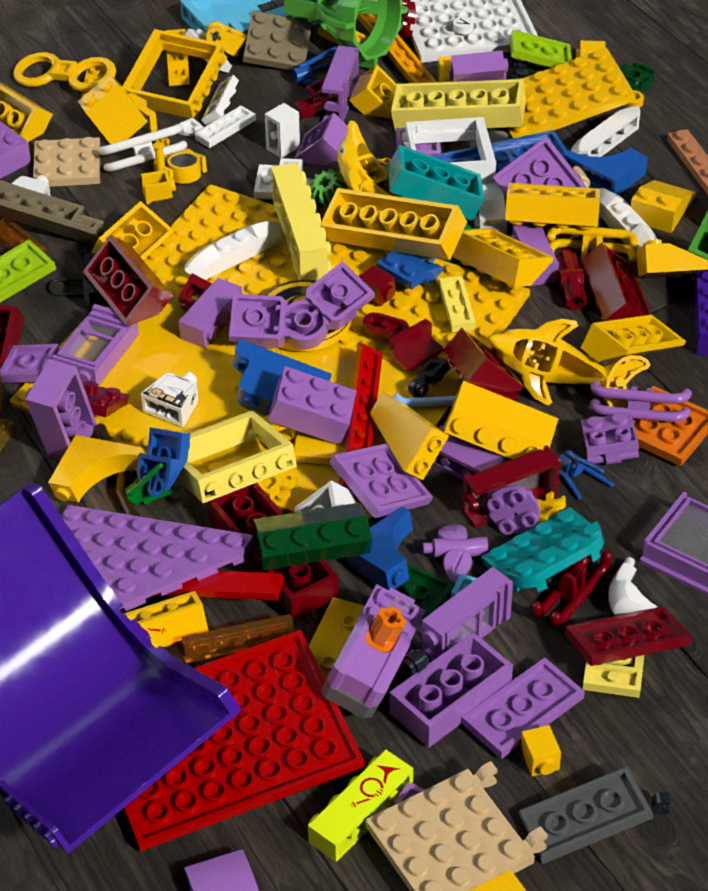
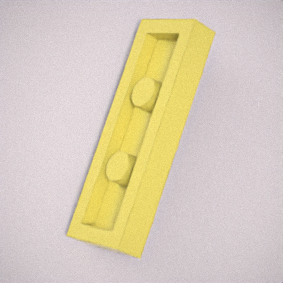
[439,276,476,332]

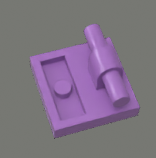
[581,413,639,465]

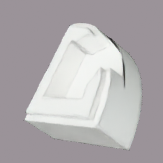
[178,118,204,136]

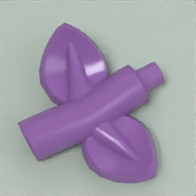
[422,524,488,584]

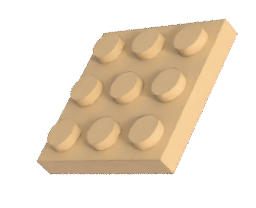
[33,137,100,187]

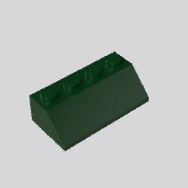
[253,502,372,571]

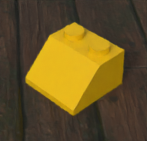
[349,64,397,119]

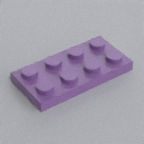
[461,658,585,759]

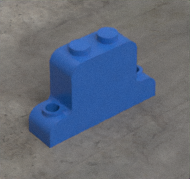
[233,339,332,416]

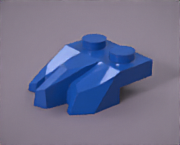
[376,251,443,290]
[137,427,191,497]

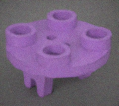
[487,485,540,535]

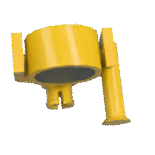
[152,138,207,184]

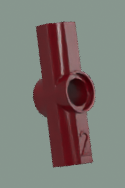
[556,249,587,311]

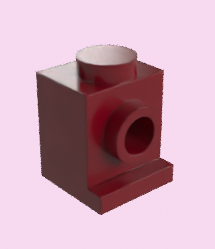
[178,273,212,312]

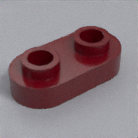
[363,312,409,340]

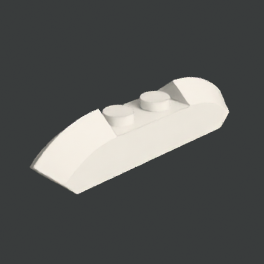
[571,106,640,157]
[599,188,658,252]
[184,221,283,280]

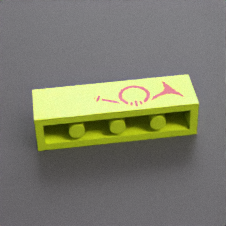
[308,750,413,862]

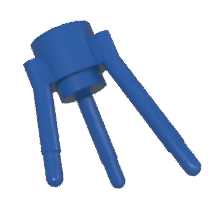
[292,46,337,87]
[559,450,614,500]

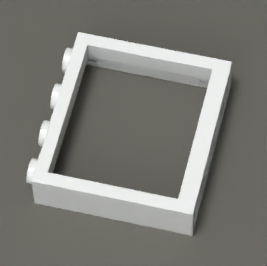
[402,117,496,182]

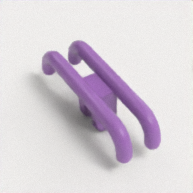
[590,380,692,422]

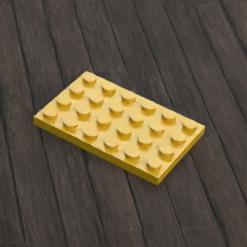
[506,48,636,138]

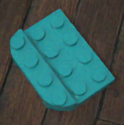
[481,507,605,592]

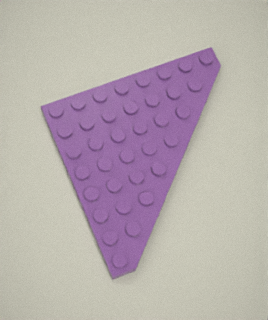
[61,505,255,611]

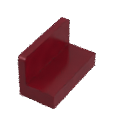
[388,318,443,372]

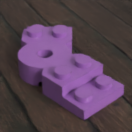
[229,261,375,350]

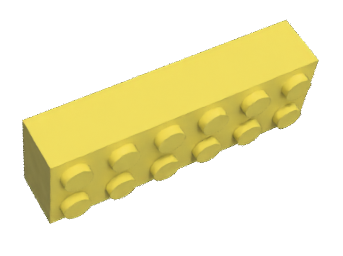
[391,79,526,131]
[271,163,332,281]

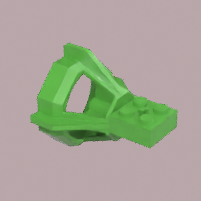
[284,0,408,69]

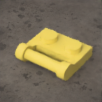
[583,655,644,698]

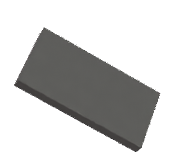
[518,766,653,864]

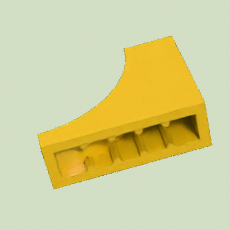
[48,435,144,503]

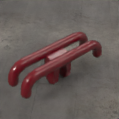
[531,550,612,628]

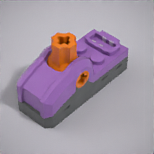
[321,584,426,719]

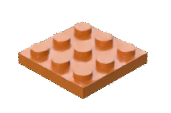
[633,386,708,466]

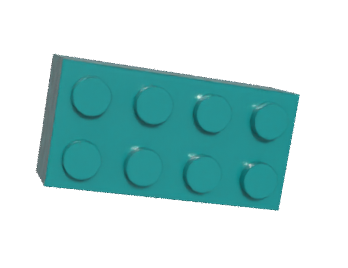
[388,145,484,221]

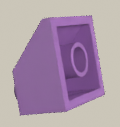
[294,113,347,166]

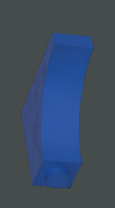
[563,148,648,195]
[345,506,413,590]

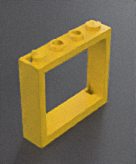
[122,29,226,119]

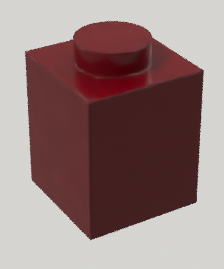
[359,265,396,307]

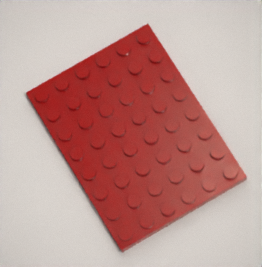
[124,630,365,852]

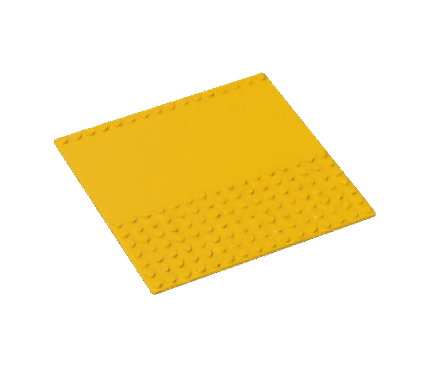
[10,185,530,523]

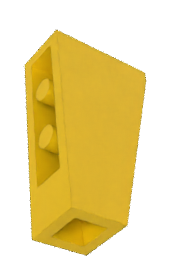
[370,392,449,480]

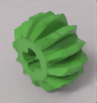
[310,168,348,208]

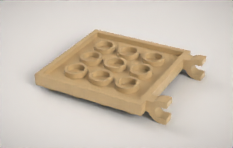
[365,761,548,891]

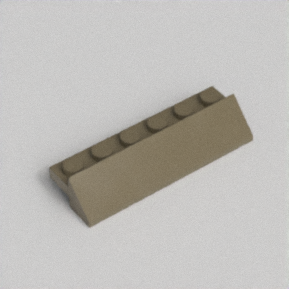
[0,180,104,246]

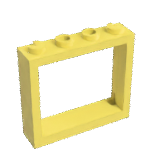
[177,410,297,503]

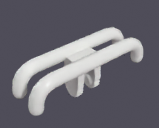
[98,124,187,172]

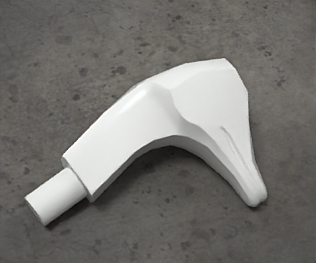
[608,557,658,616]

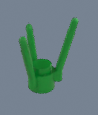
[125,463,180,505]

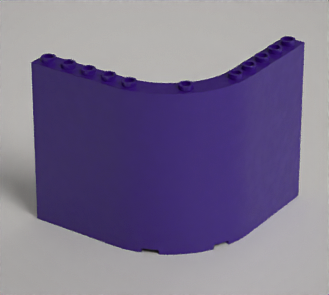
[0,481,242,854]

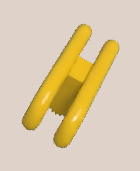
[547,225,639,263]

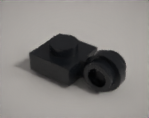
[510,58,533,79]
[408,358,451,398]

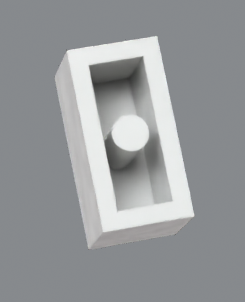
[265,103,300,158]

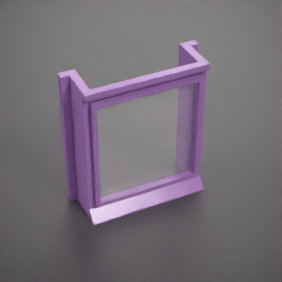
[639,492,708,596]

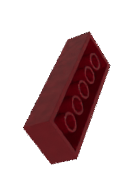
[207,483,339,621]

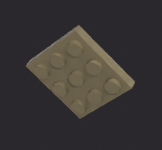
[243,11,312,70]

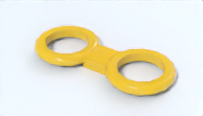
[13,52,116,92]

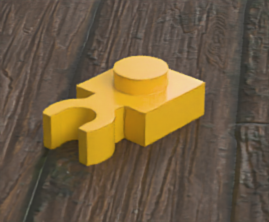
[536,492,566,525]

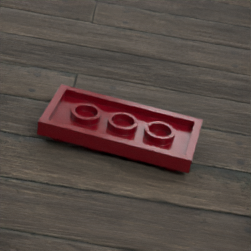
[565,606,692,666]

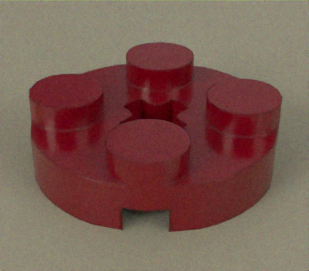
[398,0,416,39]

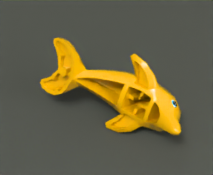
[337,120,406,198]
[489,319,651,408]

